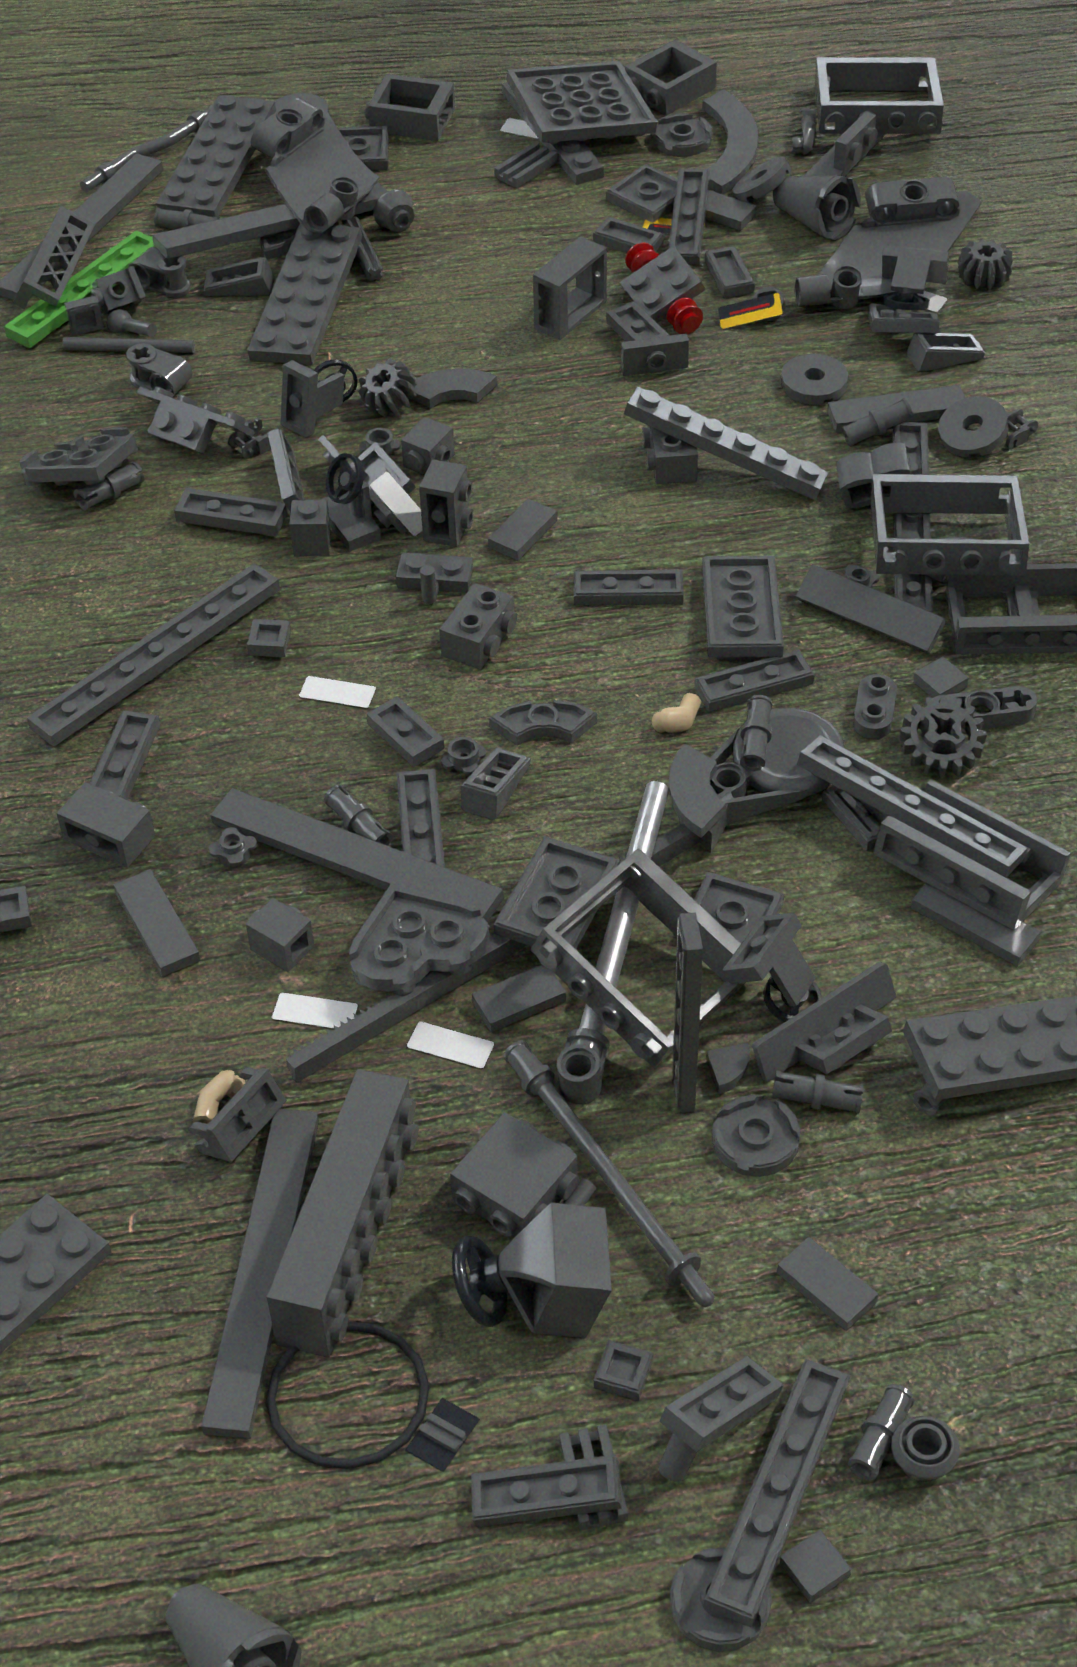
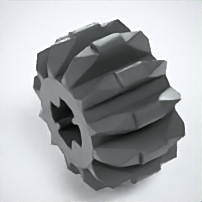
[958,239,1013,290]
[358,357,417,418]

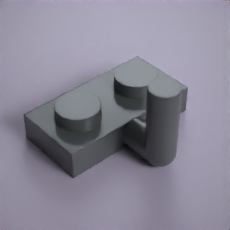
[396,552,473,604]

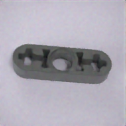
[932,686,1037,731]

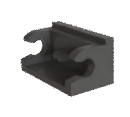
[188,1067,287,1162]

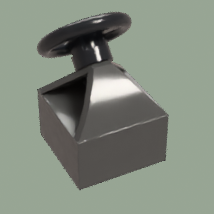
[452,1203,612,1338]

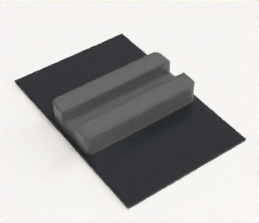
[405,1398,480,1472]

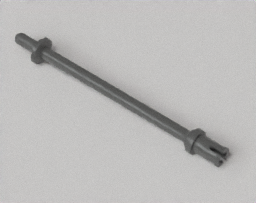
[503,1040,714,1307]

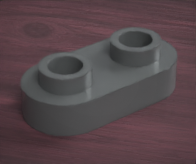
[853,674,897,739]

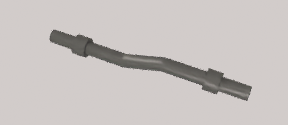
[80,104,213,192]

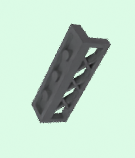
[13,206,95,309]

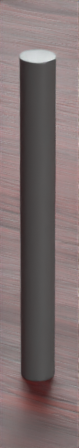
[63,337,195,354]

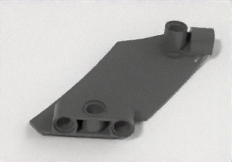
[251,97,379,232]
[794,177,982,309]

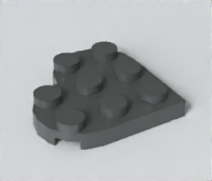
[19,427,138,486]
[349,883,490,995]

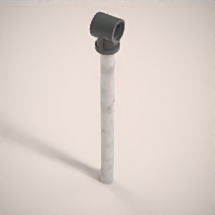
[557,781,669,1104]

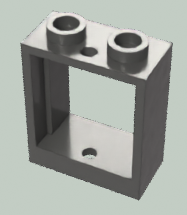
[625,39,717,115]
[365,74,455,141]
[533,236,607,340]

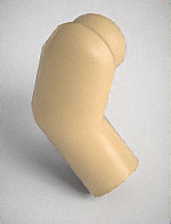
[652,693,701,733]
[193,1070,245,1124]

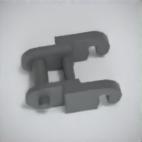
[1005,409,1038,449]
[228,418,271,458]

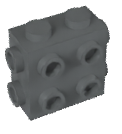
[450,1112,580,1237]

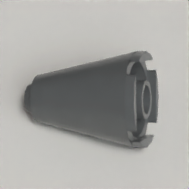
[773,175,861,240]
[166,1584,302,1667]

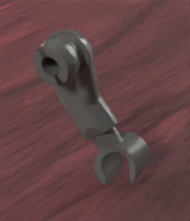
[791,108,816,155]

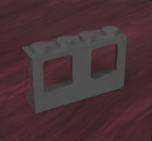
[945,563,1077,654]
[873,780,1071,930]

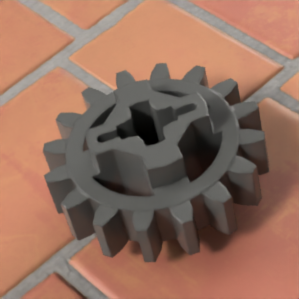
[900,695,987,778]

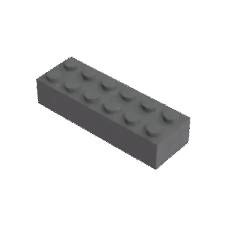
[267,1069,419,1358]

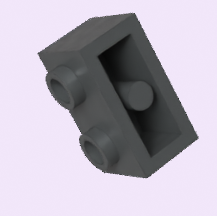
[642,426,698,485]
[419,459,474,547]
[439,583,517,670]

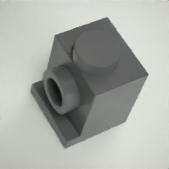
[91,266,146,315]

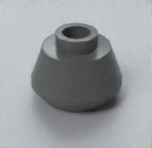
[373,190,414,232]
[892,1416,960,1482]

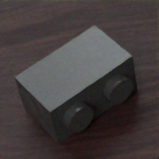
[57,782,155,868]

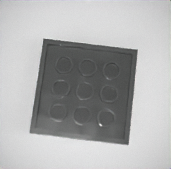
[506,61,657,144]

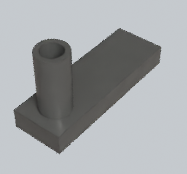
[658,1356,784,1482]

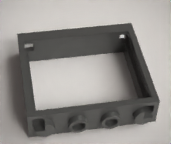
[815,57,944,134]
[871,474,1029,576]
[531,848,746,1069]

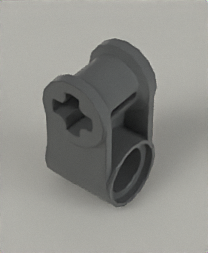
[128,247,191,298]
[126,344,193,395]

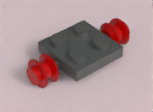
[620,242,706,334]

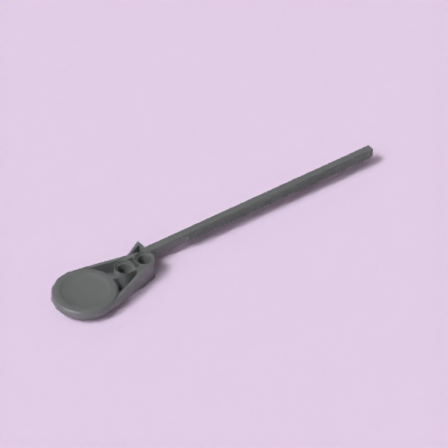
[286,708,844,1083]

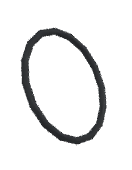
[266,1321,430,1469]

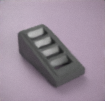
[203,257,274,296]
[907,333,985,371]
[461,748,531,820]

